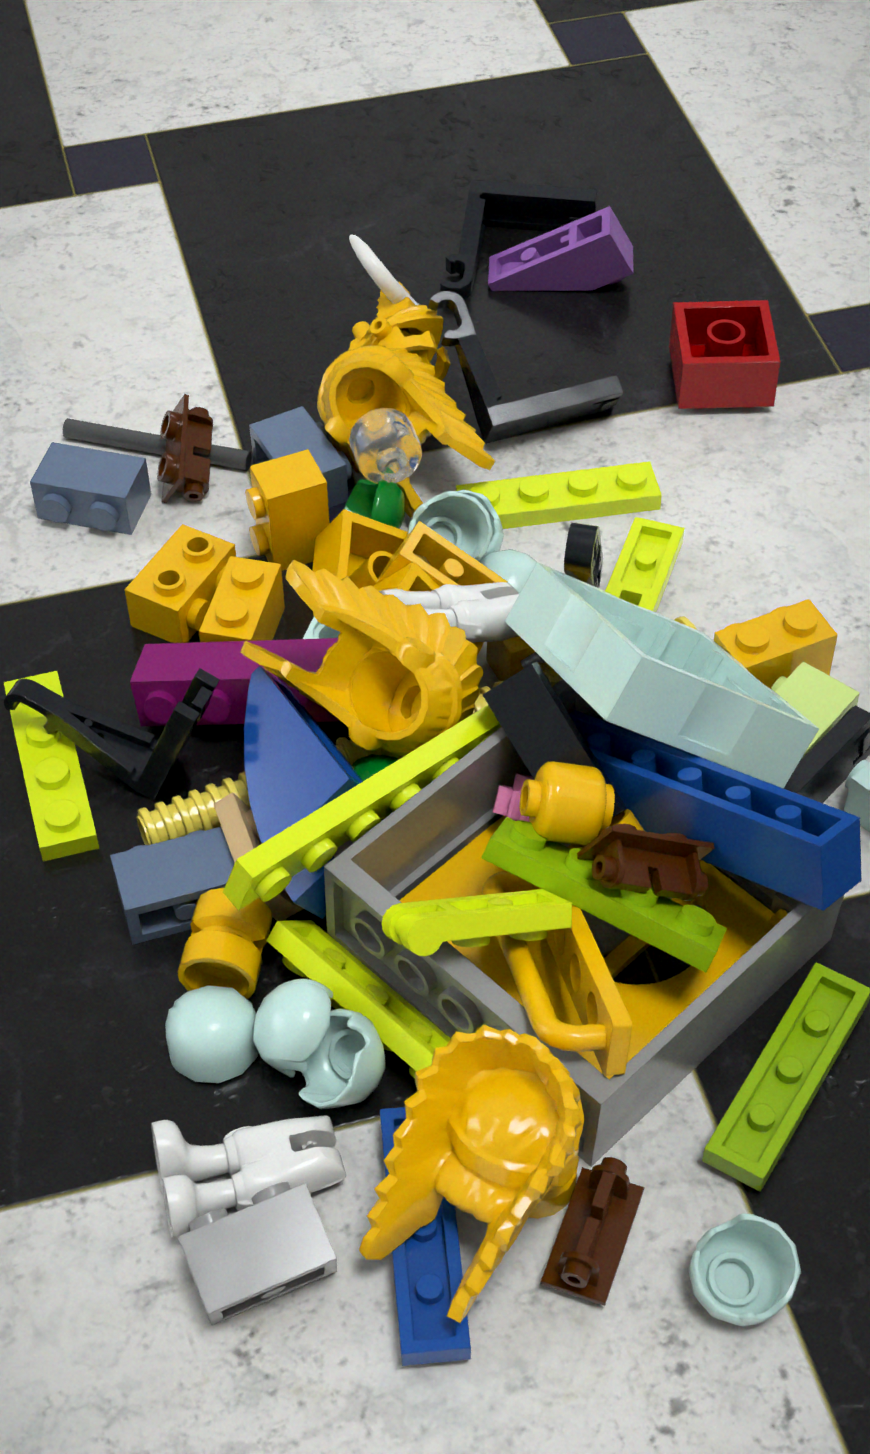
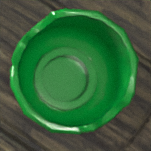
[344,472,405,529]

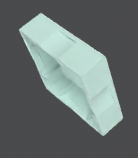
[505,562,819,788]

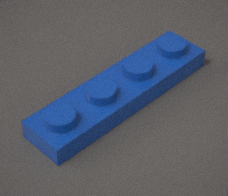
[380,1107,471,1366]

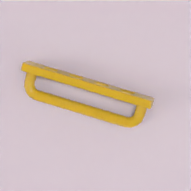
[482,871,632,1076]

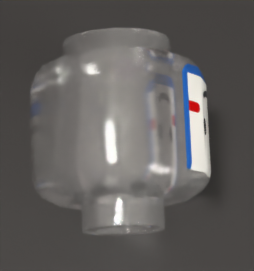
[349,408,422,484]

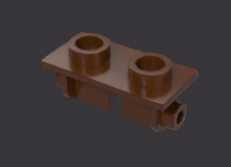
[157,394,213,503]
[577,824,715,901]
[541,1157,645,1306]

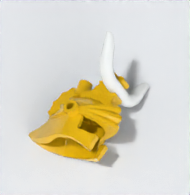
[348,234,451,381]

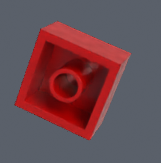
[669,300,781,409]

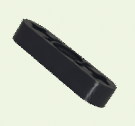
[564,522,603,588]

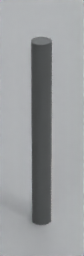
[63,418,252,470]

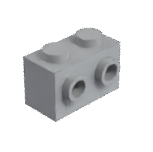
[178,1182,337,1325]

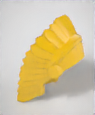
[317,345,495,518]
[240,560,483,756]
[359,1025,584,1323]

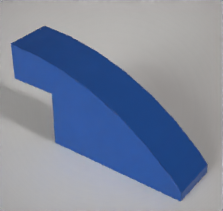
[244,666,363,919]

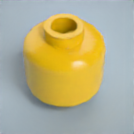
[520,761,615,845]

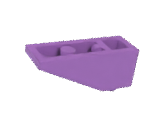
[488,206,633,291]

